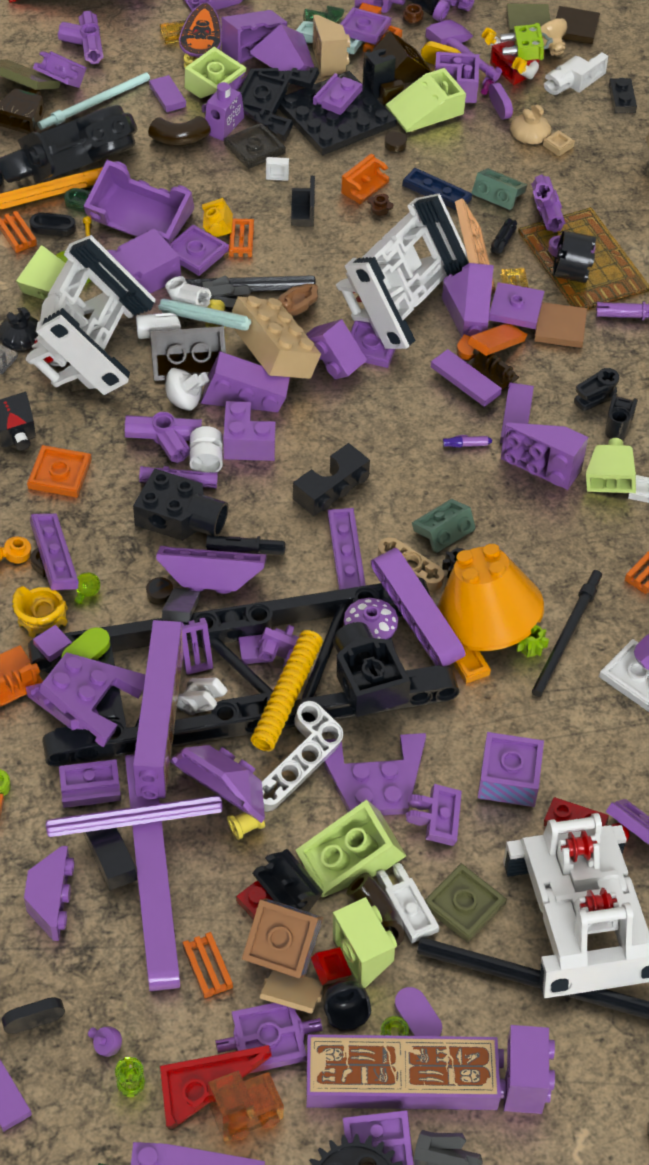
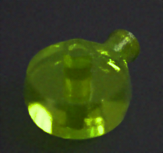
[74,572,100,605]

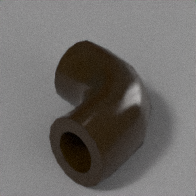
[148,116,211,146]
[346,873,405,946]

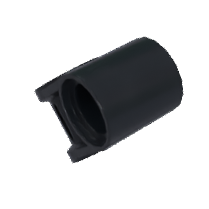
[605,393,638,440]

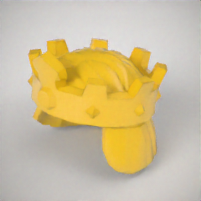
[12,586,68,638]

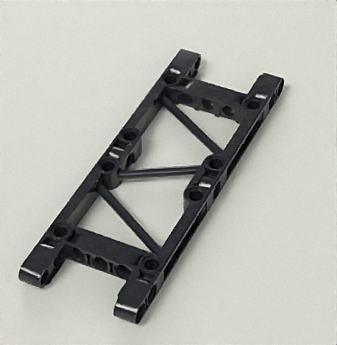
[28,578,460,767]

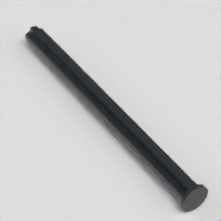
[417,938,649,1020]

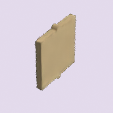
[260,970,325,1014]

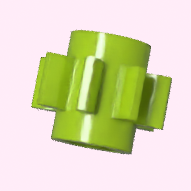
[516,625,549,658]

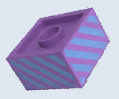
[477,732,544,807]

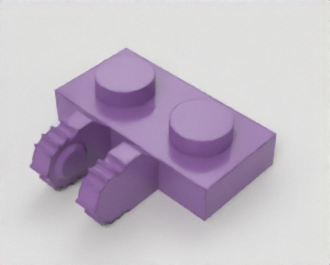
[406,784,462,846]

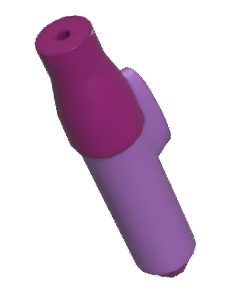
[481,67,502,95]

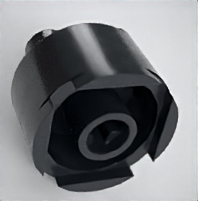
[553,231,596,283]

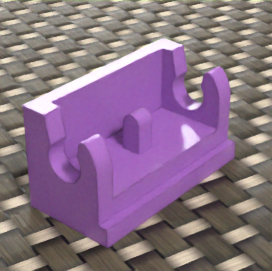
[33,51,87,88]

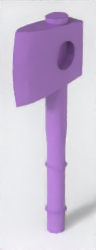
[425,20,500,81]

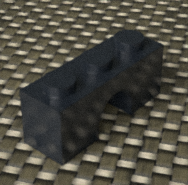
[292,443,370,516]

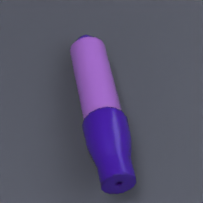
[443,435,492,448]

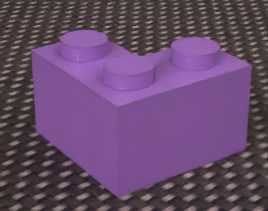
[435,52,480,103]
[306,319,367,380]
[223,401,275,461]
[504,1025,555,1114]

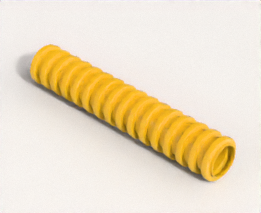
[251,630,323,751]

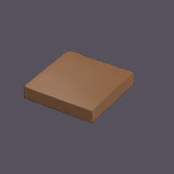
[534,302,587,348]

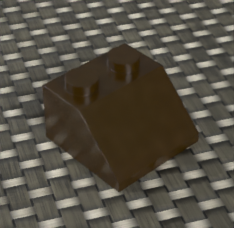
[373,31,432,84]

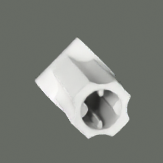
[165,276,212,307]

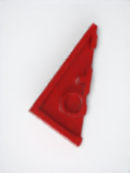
[160,1045,272,1130]

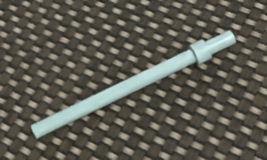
[37,72,150,130]

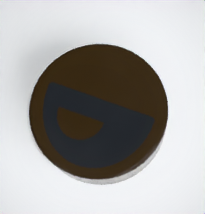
[146,577,173,604]

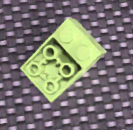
[386,68,466,133]

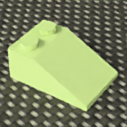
[296,799,406,898]

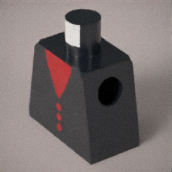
[0,391,36,451]

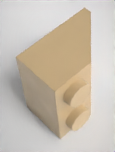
[312,15,350,77]

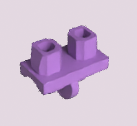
[256,625,299,667]

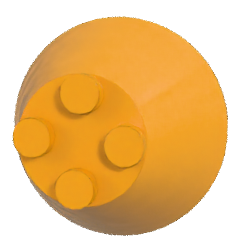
[437,544,544,651]

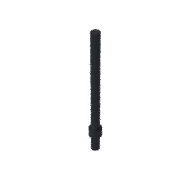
[532,570,602,697]

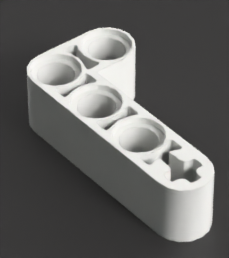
[262,701,343,812]

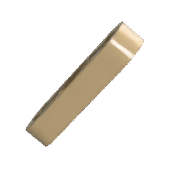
[378,537,444,591]

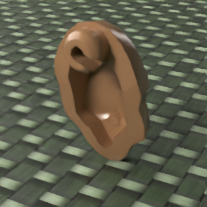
[278,284,318,316]

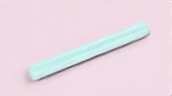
[158,298,251,331]

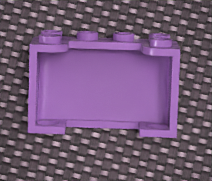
[83,160,194,244]

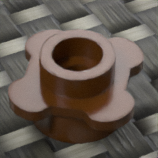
[367,194,394,216]

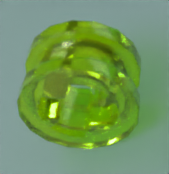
[380,1016,409,1036]

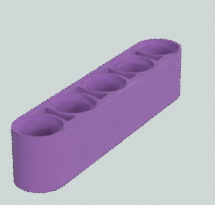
[371,548,465,667]

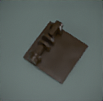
[467,349,519,391]

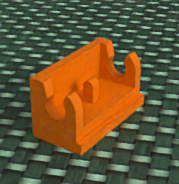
[341,154,389,204]

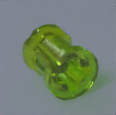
[115,1057,145,1097]

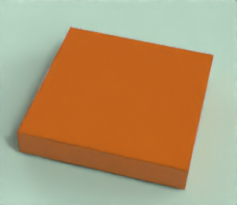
[27,445,92,498]

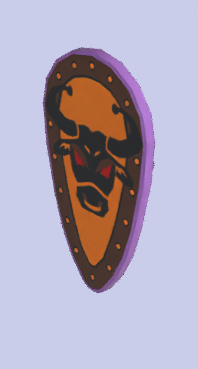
[179,2,222,58]

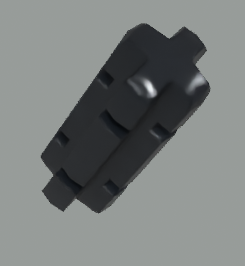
[490,218,517,255]

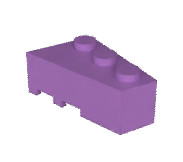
[221,10,287,64]
[201,352,290,412]

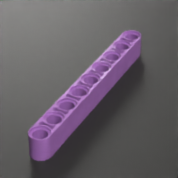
[125,754,180,992]

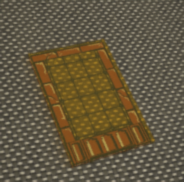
[518,207,649,310]

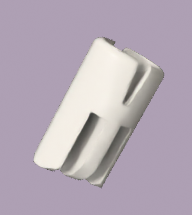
[136,313,181,339]

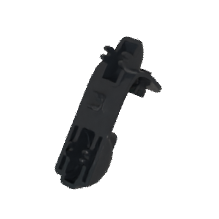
[0,105,138,184]

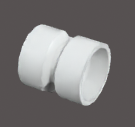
[190,426,223,472]

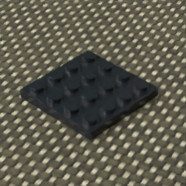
[278,71,397,156]

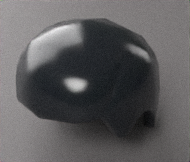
[323,980,372,1030]

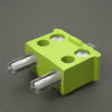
[500,23,553,60]

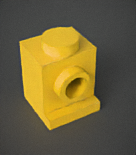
[202,198,233,238]

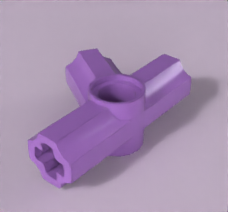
[58,11,103,64]
[531,175,565,232]
[125,412,202,463]

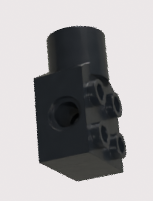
[133,469,229,541]
[333,622,410,718]

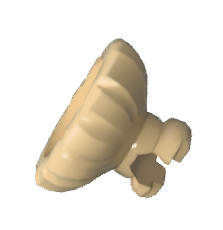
[541,18,567,57]
[510,104,552,145]

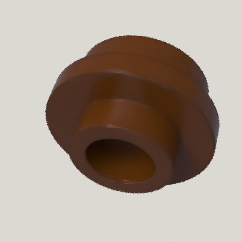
[403,4,424,23]

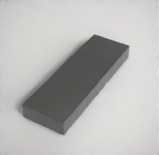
[162,588,200,623]

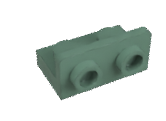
[472,168,528,210]
[412,499,476,553]

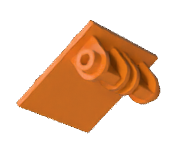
[0,645,43,707]

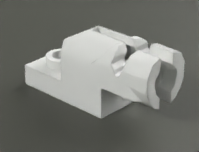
[544,52,609,95]

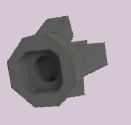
[202,275,252,310]
[414,1130,483,1165]

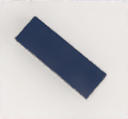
[402,167,472,211]

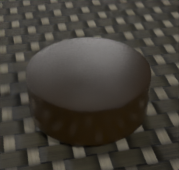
[384,131,407,152]

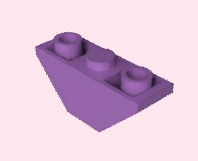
[24,846,74,941]

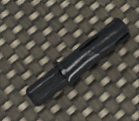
[206,535,286,555]

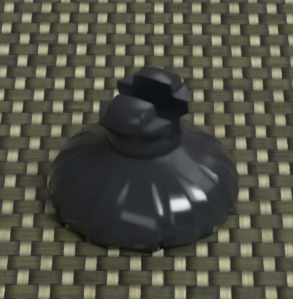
[0,307,39,351]

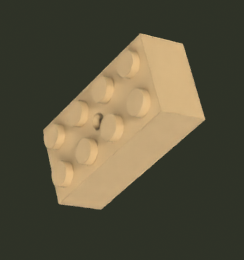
[231,296,321,379]

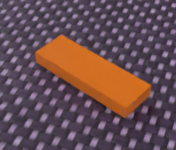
[467,324,527,356]

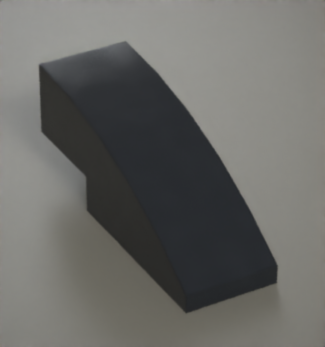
[83,828,137,891]

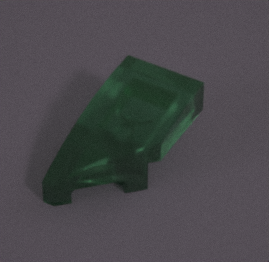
[303,6,344,22]

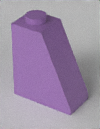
[250,24,314,71]
[442,263,494,337]

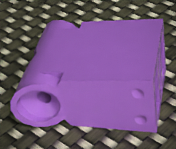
[107,228,181,293]

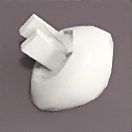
[165,368,210,411]

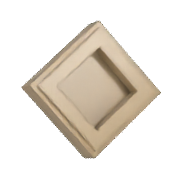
[543,130,575,157]

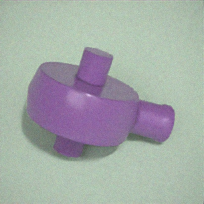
[88,1026,122,1057]

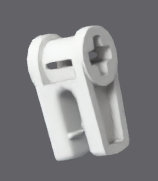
[177,678,228,715]

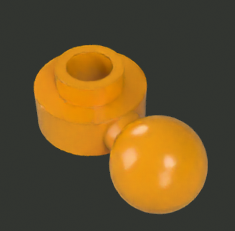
[0,536,31,564]

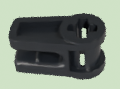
[574,368,620,411]

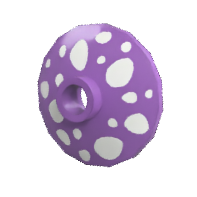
[344,598,398,639]

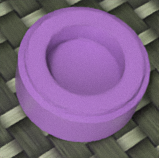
[432,0,450,22]

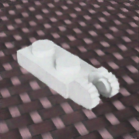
[376,863,439,943]

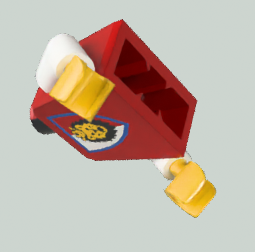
[481,27,539,85]

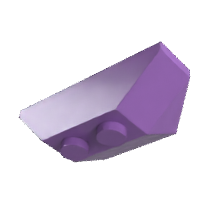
[156,546,267,594]
[170,745,265,823]

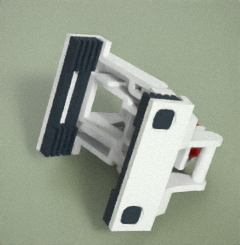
[26,235,156,395]

